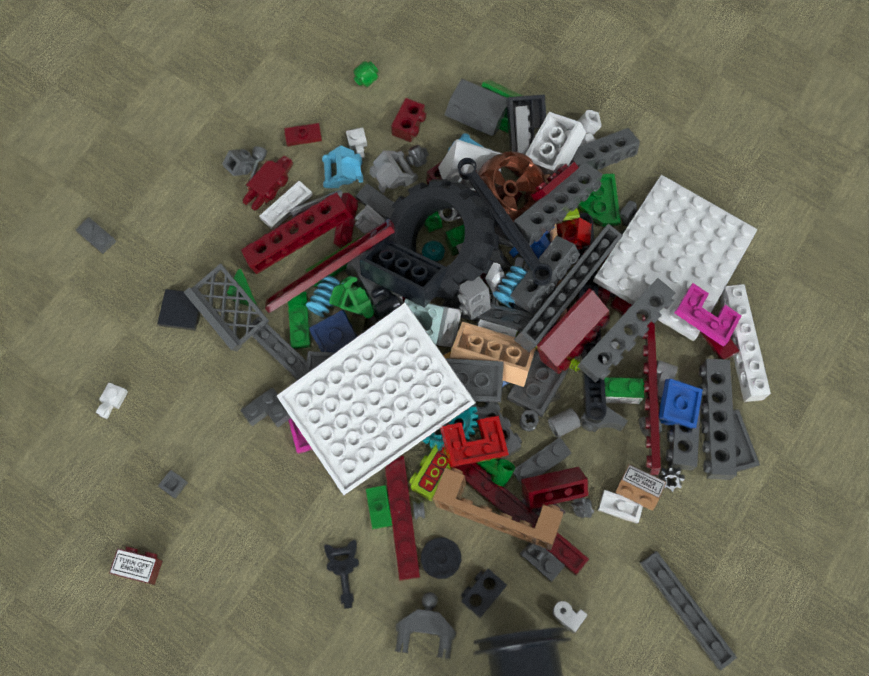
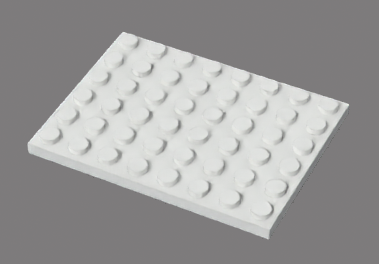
[593,175,758,341]
[277,303,476,495]

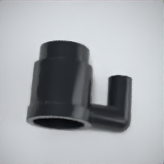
[371,287,401,319]

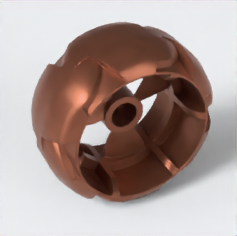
[475,152,546,222]

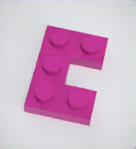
[674,283,742,346]

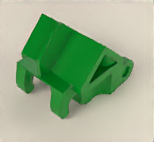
[329,276,374,318]

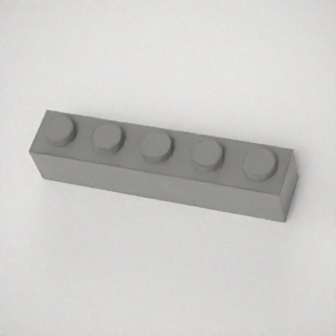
[514,106,531,154]

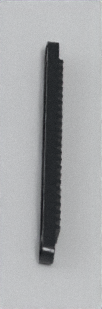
[576,213,607,424]

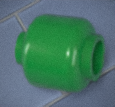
[353,61,379,87]

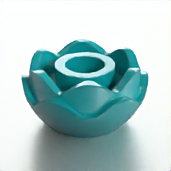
[422,240,445,262]

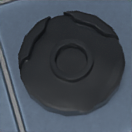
[421,537,462,579]

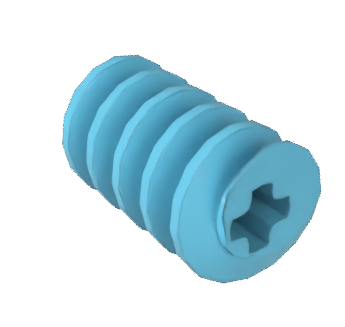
[493,266,528,308]
[306,275,340,317]

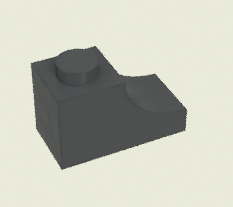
[580,406,628,433]

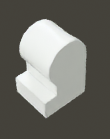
[553,601,587,633]

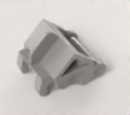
[369,150,418,194]

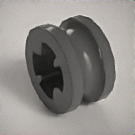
[413,500,425,520]

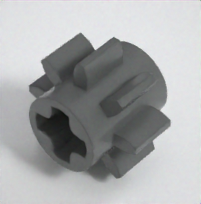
[406,145,429,167]
[659,464,685,492]

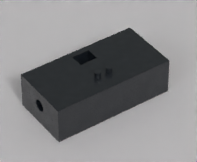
[506,94,546,173]

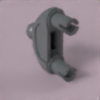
[395,592,456,659]

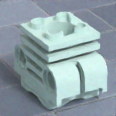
[404,298,444,345]

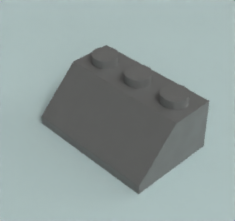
[445,79,507,136]

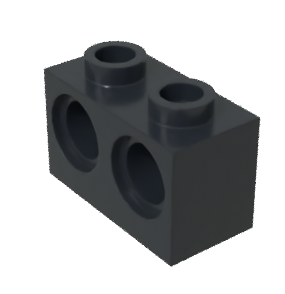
[460,568,507,619]

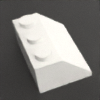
[525,112,586,175]
[438,139,502,191]

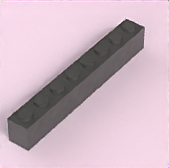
[514,224,623,352]

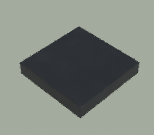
[157,289,200,331]

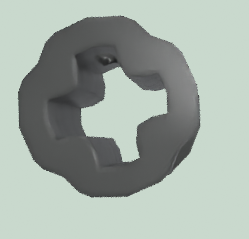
[520,410,539,432]

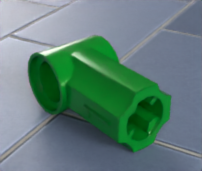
[477,458,515,486]

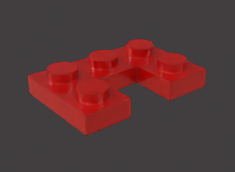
[440,416,509,468]

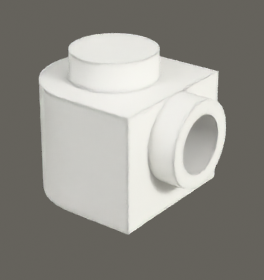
[578,110,602,135]

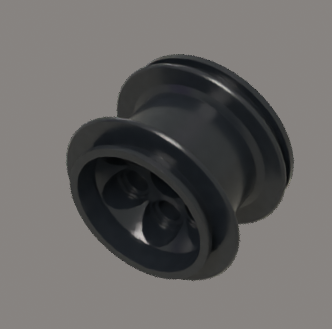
[473,627,572,676]

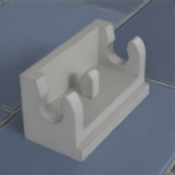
[355,205,385,234]

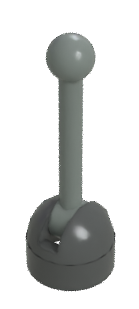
[246,146,267,187]

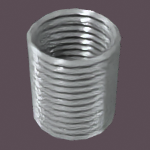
[548,408,580,438]

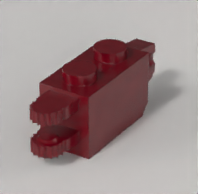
[243,156,293,211]

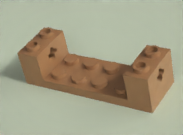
[433,468,564,551]

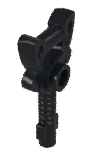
[324,540,359,609]

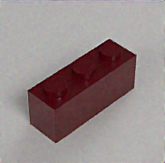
[521,466,588,510]

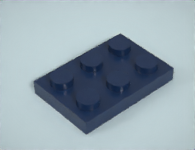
[309,310,358,353]

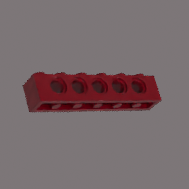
[241,192,352,274]

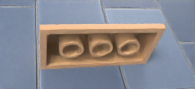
[450,321,536,387]

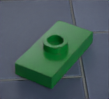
[366,485,392,530]

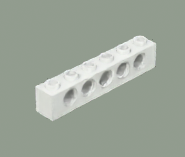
[720,284,771,402]

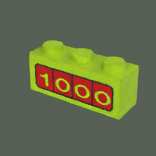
[409,445,451,501]

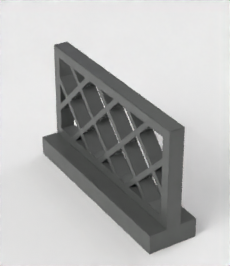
[184,263,269,352]

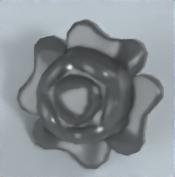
[571,497,594,518]

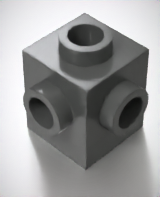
[222,149,256,176]

